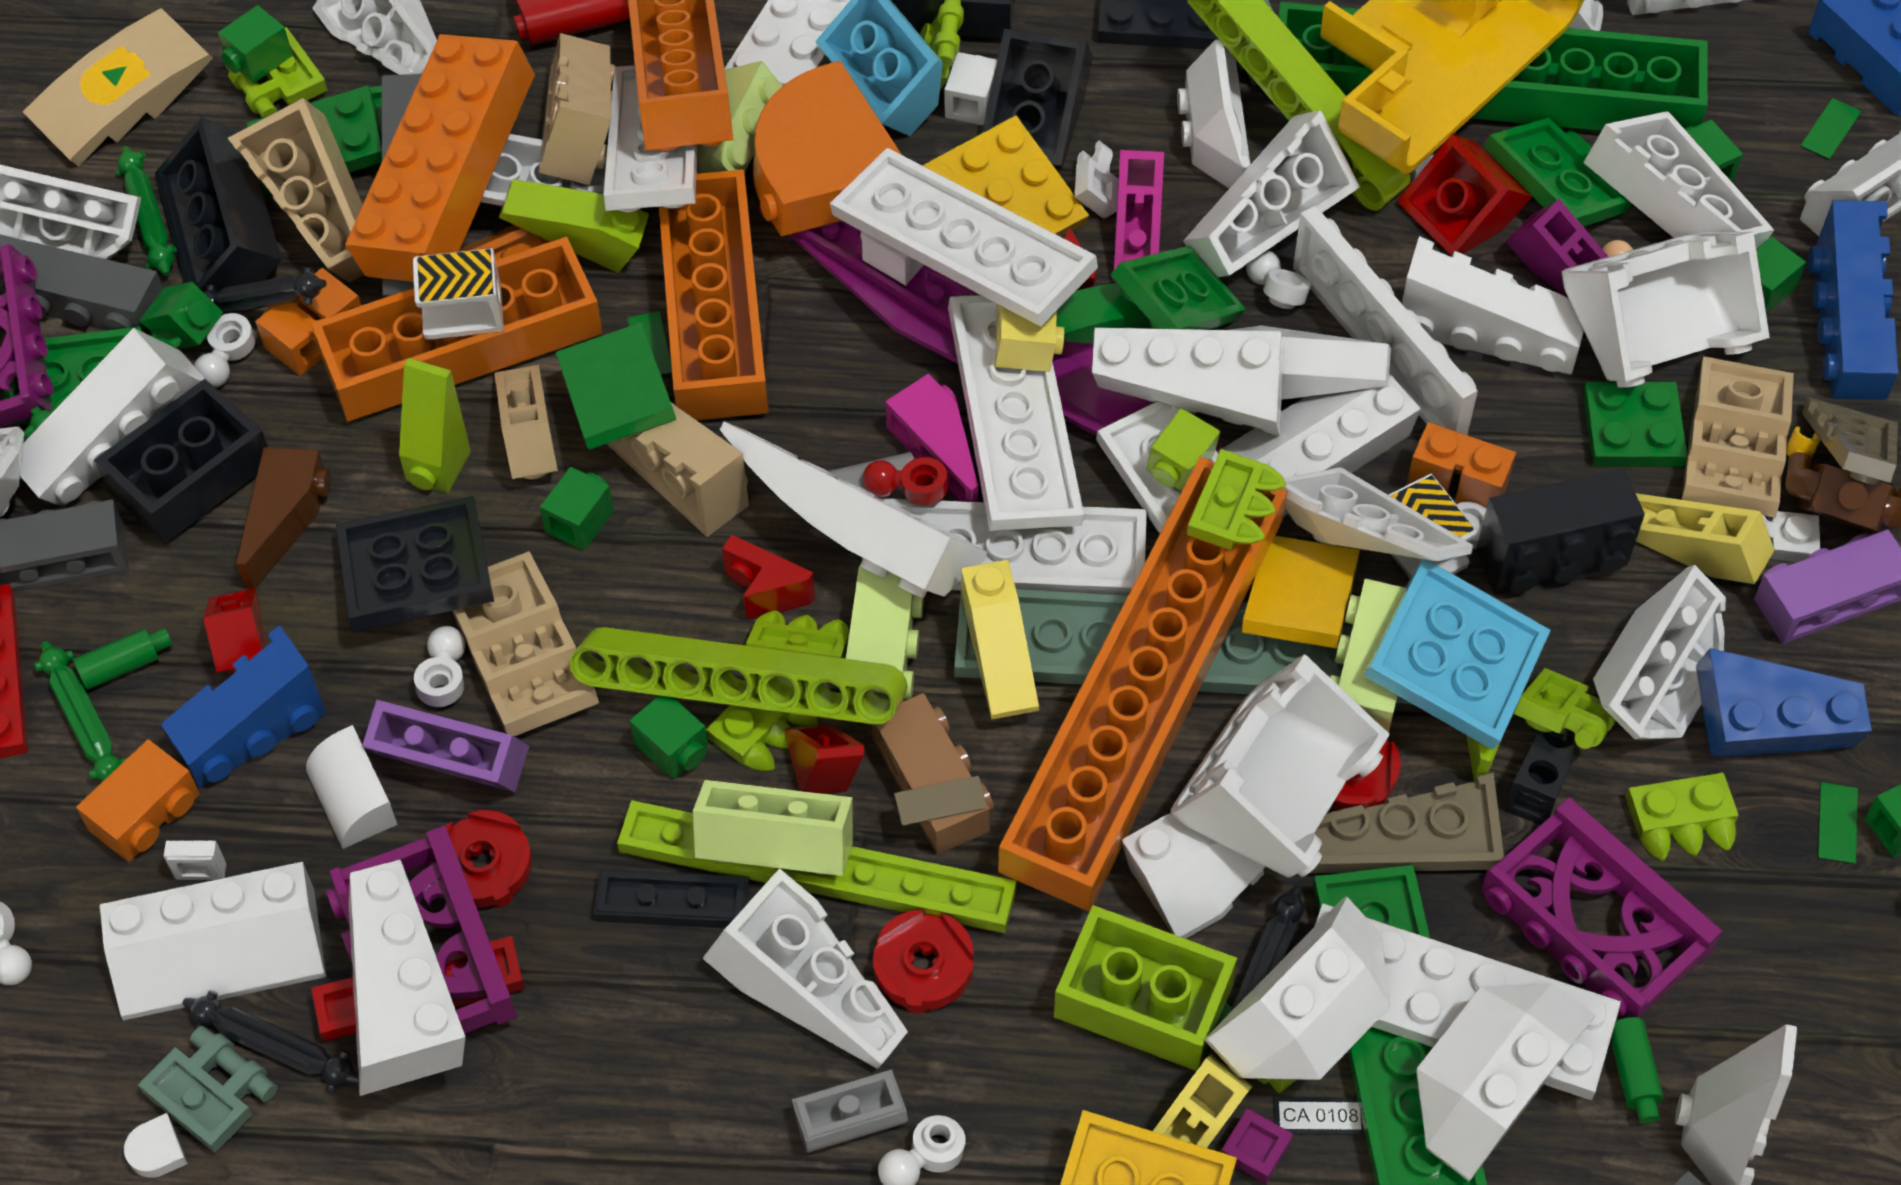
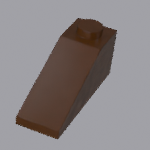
[236,447,331,589]

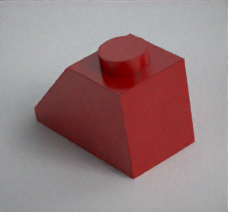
[203,587,266,675]

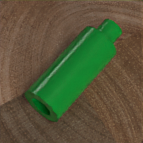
[73,628,173,690]
[1610,1017,1664,1124]

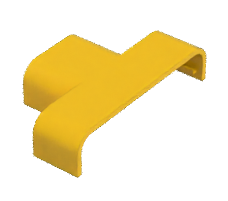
[1321,0,1584,174]

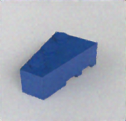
[1696,648,1872,758]

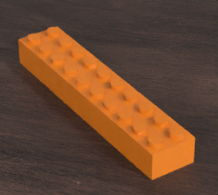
[998,457,1288,912]

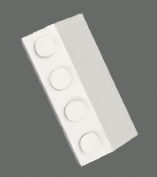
[1800,131,1901,236]
[1217,375,1421,517]
[100,862,326,1021]

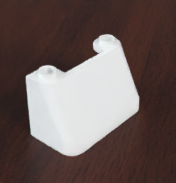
[1562,232,1770,388]
[1171,654,1390,878]

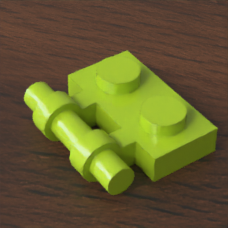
[920,0,964,90]
[225,27,328,118]
[1514,668,1616,749]

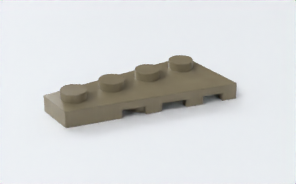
[1802,397,1898,485]
[1310,772,1504,873]

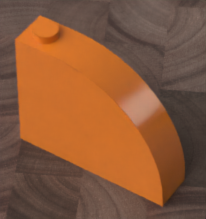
[753,61,902,237]

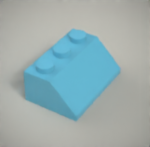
[815,0,943,136]

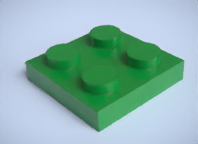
[1583,382,1688,467]

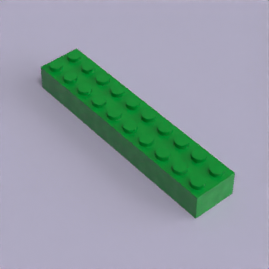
[1270,2,1708,131]

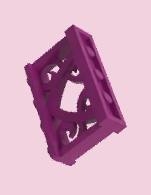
[0,244,54,428]
[1481,797,1723,1019]
[326,825,517,1034]

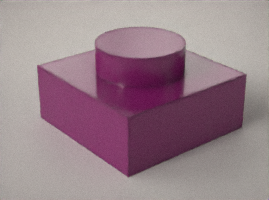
[1221,1108,1293,1184]

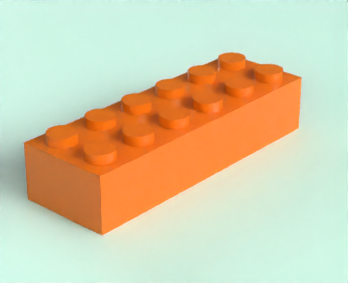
[628,0,734,152]
[345,34,535,282]
[659,169,769,420]
[311,236,603,422]

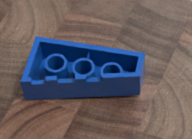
[1807,200,1898,400]

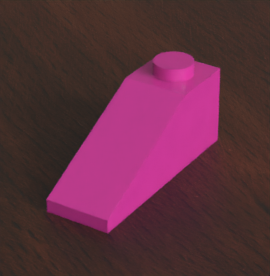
[1113,150,1164,282]
[885,374,978,502]

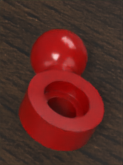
[862,457,948,505]

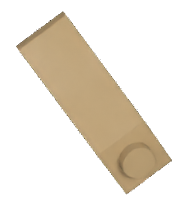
[495,365,558,480]

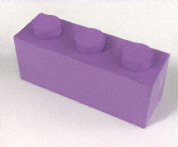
[1754,529,1901,644]
[362,700,529,792]

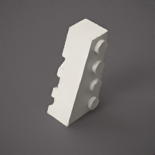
[1183,110,1360,277]
[1584,111,1774,249]
[1402,237,1584,375]
[20,328,205,507]
[1092,328,1284,436]
[349,860,465,1096]

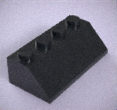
[155,117,282,293]

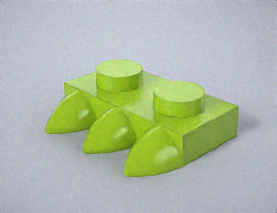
[1187,449,1287,550]
[746,610,849,659]
[706,676,818,772]
[1625,773,1739,862]

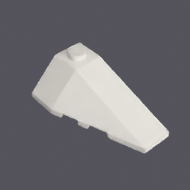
[1121,813,1266,939]
[703,868,908,1069]
[1675,1024,1797,1185]

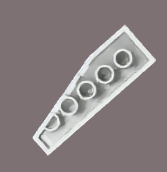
[720,422,988,598]

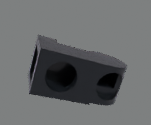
[1504,731,1577,825]

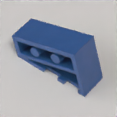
[1808,0,1901,117]
[161,625,326,789]

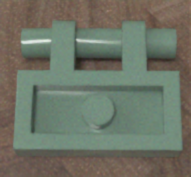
[138,1026,278,1153]

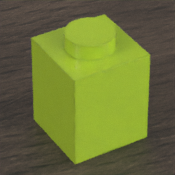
[1146,408,1220,492]

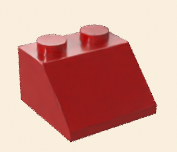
[1397,134,1532,256]

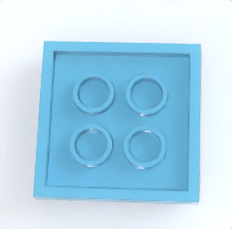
[1363,559,1551,750]

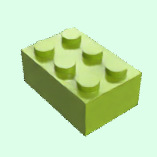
[1054,905,1237,1071]

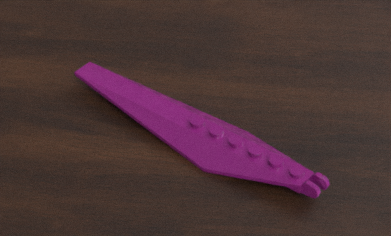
[758,207,1224,452]

